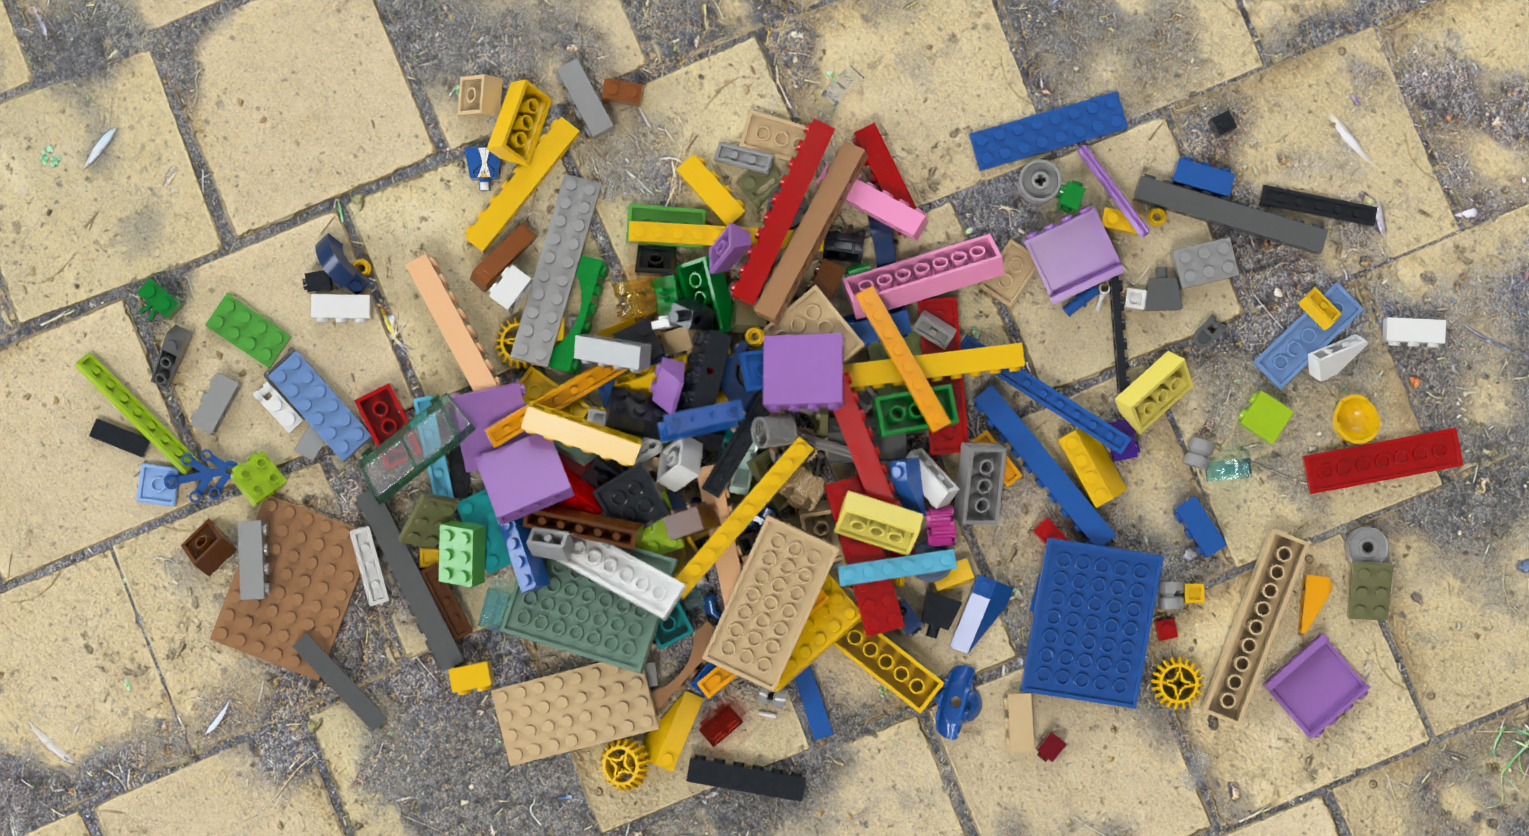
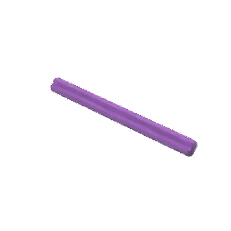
[1078,145,1150,238]

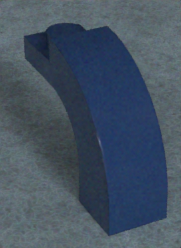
[720,340,757,412]

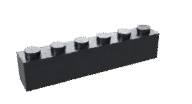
[686,754,806,802]

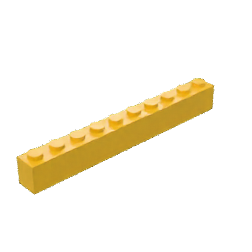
[628,221,824,253]
[843,343,1025,391]
[675,436,814,599]

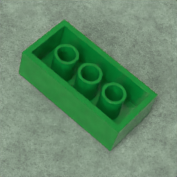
[676,256,733,334]
[871,384,959,439]

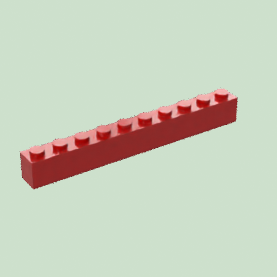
[730,118,835,307]
[833,370,916,558]

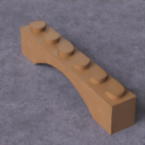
[651,620,716,717]

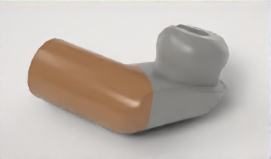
[768,438,783,464]

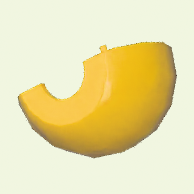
[1332,395,1381,444]

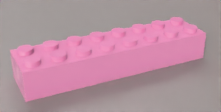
[842,234,1005,320]

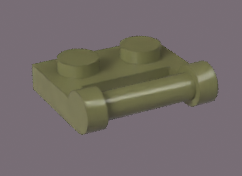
[736,166,782,209]
[816,408,828,439]

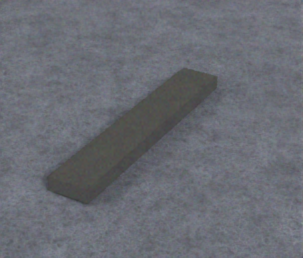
[292,633,387,731]

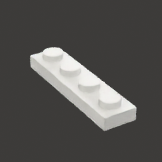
[349,526,389,606]

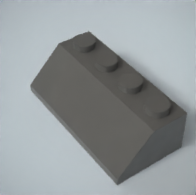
[827,416,907,463]

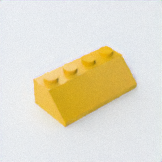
[487,79,553,166]
[1056,428,1128,508]

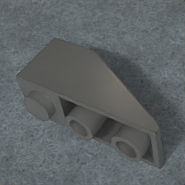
[151,325,193,389]

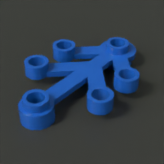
[164,449,238,503]

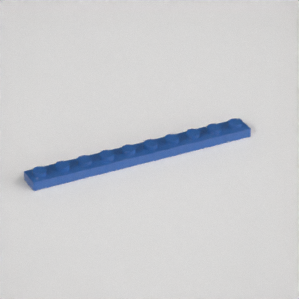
[960,334,1132,455]

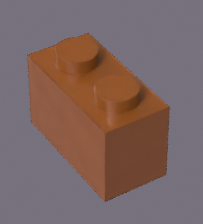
[601,78,644,107]

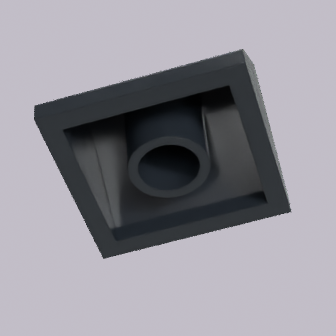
[635,245,676,277]

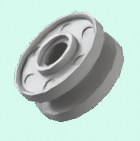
[1344,526,1389,563]

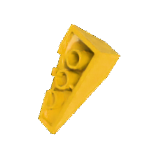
[642,691,704,772]

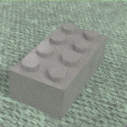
[953,442,1007,525]

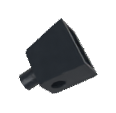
[669,298,717,330]
[921,591,962,639]

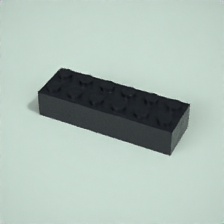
[605,386,725,453]

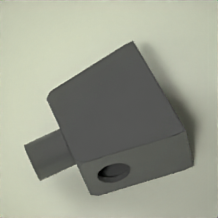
[1143,267,1183,311]

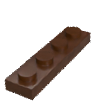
[420,562,473,641]

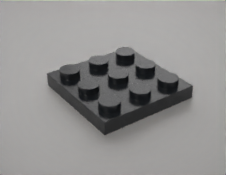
[592,462,671,530]

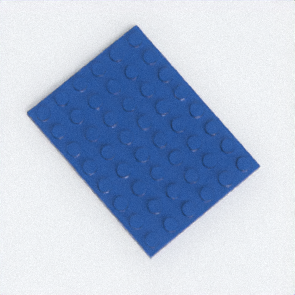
[1020,537,1164,709]

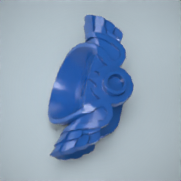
[935,665,982,740]

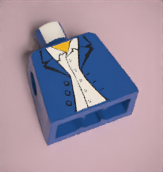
[465,147,502,191]

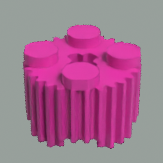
[925,506,956,547]

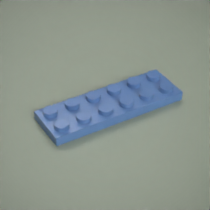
[1252,282,1364,390]
[268,350,372,462]

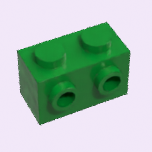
[1055,180,1086,215]

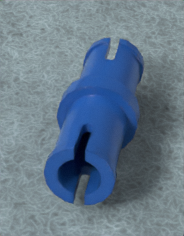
[1062,286,1100,317]

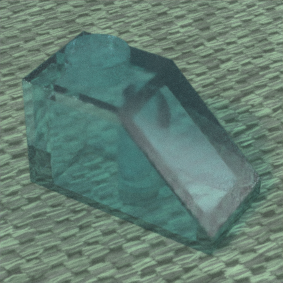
[1206,458,1252,482]

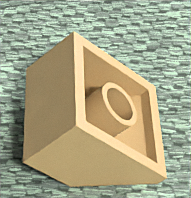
[457,74,503,118]

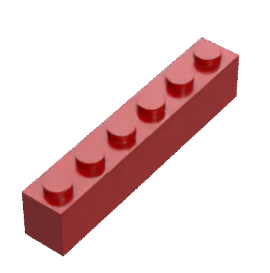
[852,122,926,239]

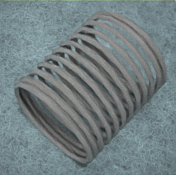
[751,413,797,449]

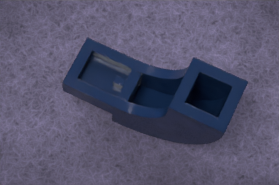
[867,215,896,268]
[315,233,370,295]

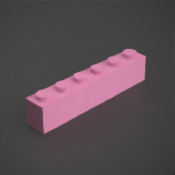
[816,164,929,241]

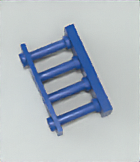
[657,399,745,443]

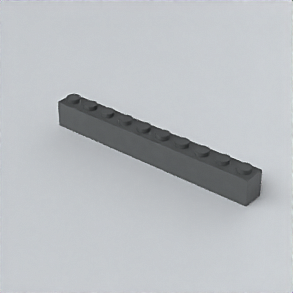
[1132,174,1328,255]
[355,486,466,671]

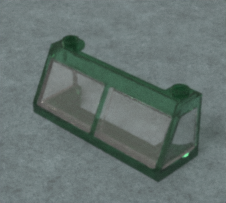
[358,392,476,505]

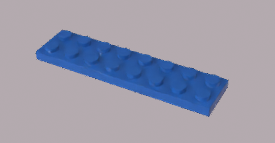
[969,91,1128,172]

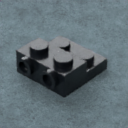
[581,454,630,489]

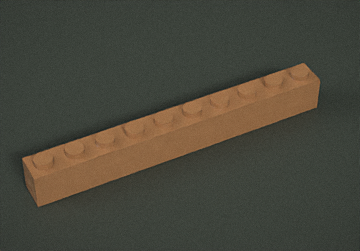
[754,141,868,325]

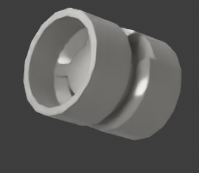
[1183,437,1216,471]
[1158,581,1184,609]
[756,685,790,710]

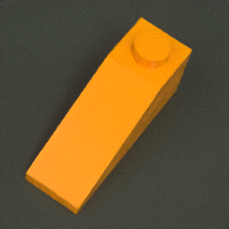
[1297,574,1333,634]

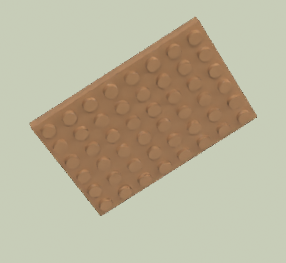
[210,495,375,681]

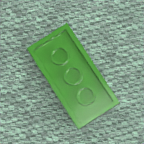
[626,204,706,249]
[205,294,292,369]

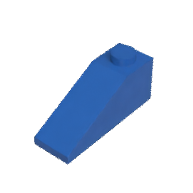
[889,458,926,516]

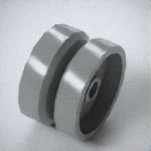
[1016,159,1062,205]

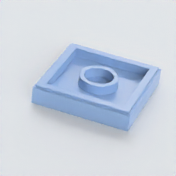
[136,463,181,507]

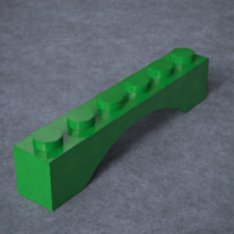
[549,255,609,375]

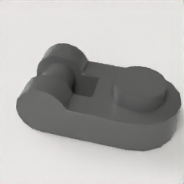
[1192,314,1227,348]

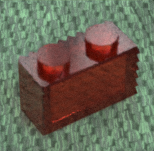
[699,703,744,747]

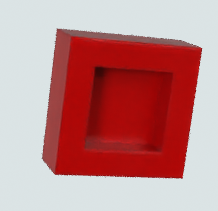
[1154,618,1178,641]

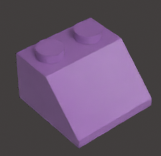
[709,222,752,274]
[650,357,685,414]

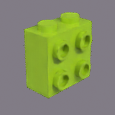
[1237,390,1294,445]
[230,451,287,508]

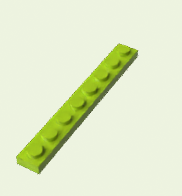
[75,353,199,475]

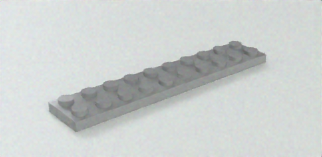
[510,174,602,368]

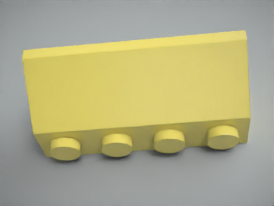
[1115,351,1193,434]
[834,491,923,556]

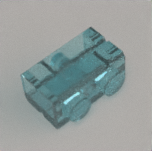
[477,587,512,632]

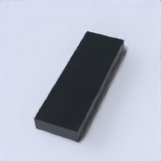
[89,418,151,458]

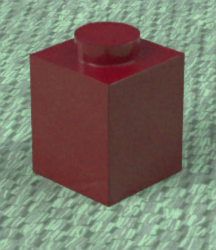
[1035,730,1067,762]

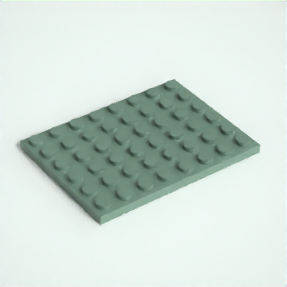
[500,545,679,674]

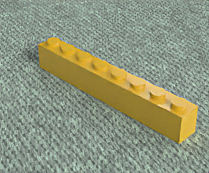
[464,116,581,254]

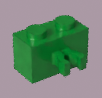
[653,275,684,317]
[137,278,184,322]

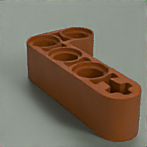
[470,222,538,293]

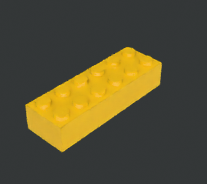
[833,620,944,714]

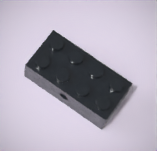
[678,330,732,410]

